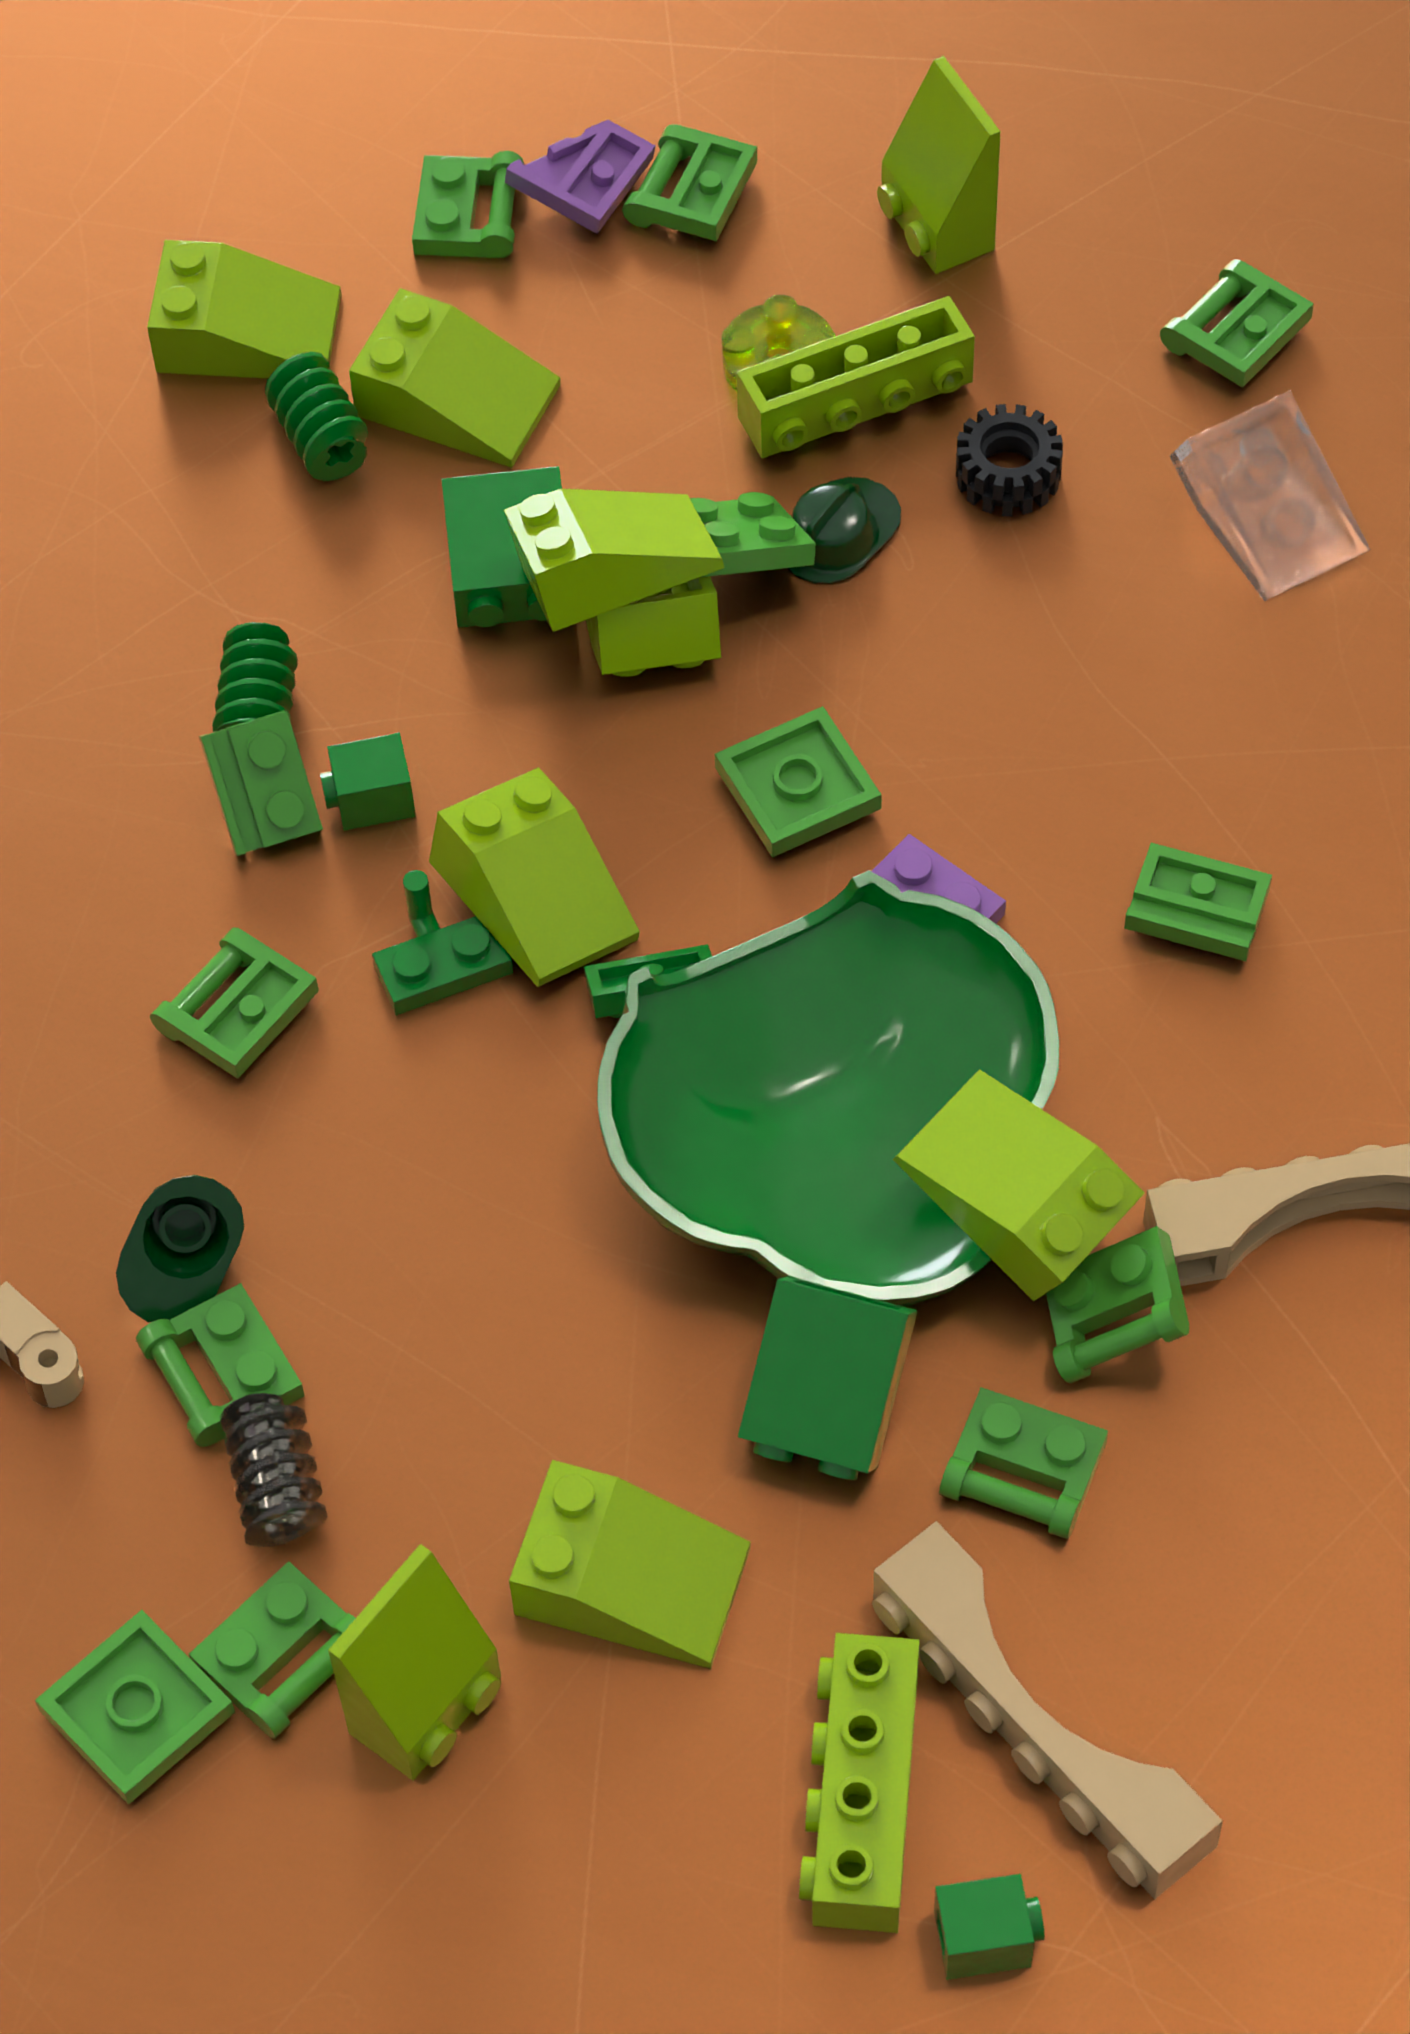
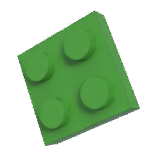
[690,492,816,577]
[715,706,882,857]
[35,1610,235,1805]

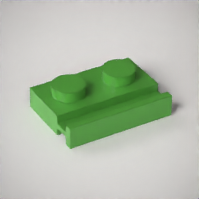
[199,710,323,856]
[1124,843,1272,961]

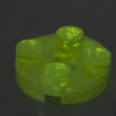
[721,295,836,392]

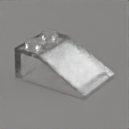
[1170,391,1371,601]

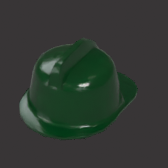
[788,477,901,584]
[116,1175,245,1323]

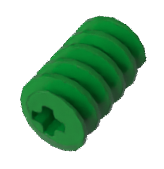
[264,351,368,481]
[212,622,298,732]

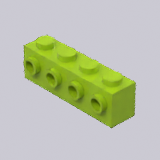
[737,296,975,458]
[799,1633,920,1933]

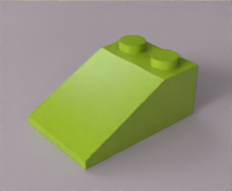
[877,56,1001,274]
[147,240,341,378]
[349,288,561,468]
[504,489,725,632]
[586,576,721,677]
[429,767,640,987]
[892,1070,1144,1301]
[509,1460,751,1669]
[328,1544,501,1781]

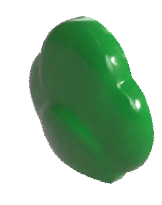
[597,870,1060,1306]

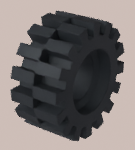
[956,404,1063,516]

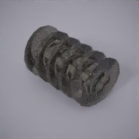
[220,1393,328,1547]

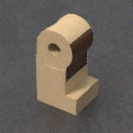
[0,1281,84,1408]

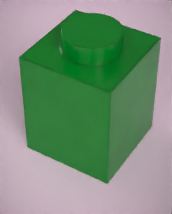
[320,732,416,831]
[934,1874,1045,1980]

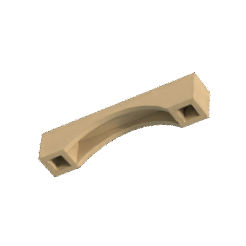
[1143,1143,1410,1286]
[872,1521,1223,1899]

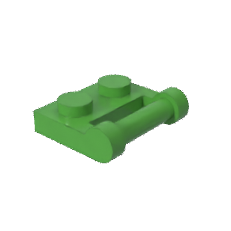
[622,124,758,241]
[412,151,524,258]
[1160,259,1314,388]
[150,927,319,1079]
[1046,1226,1190,1384]
[136,1283,305,1447]
[939,1387,1108,1539]
[189,1561,356,1739]

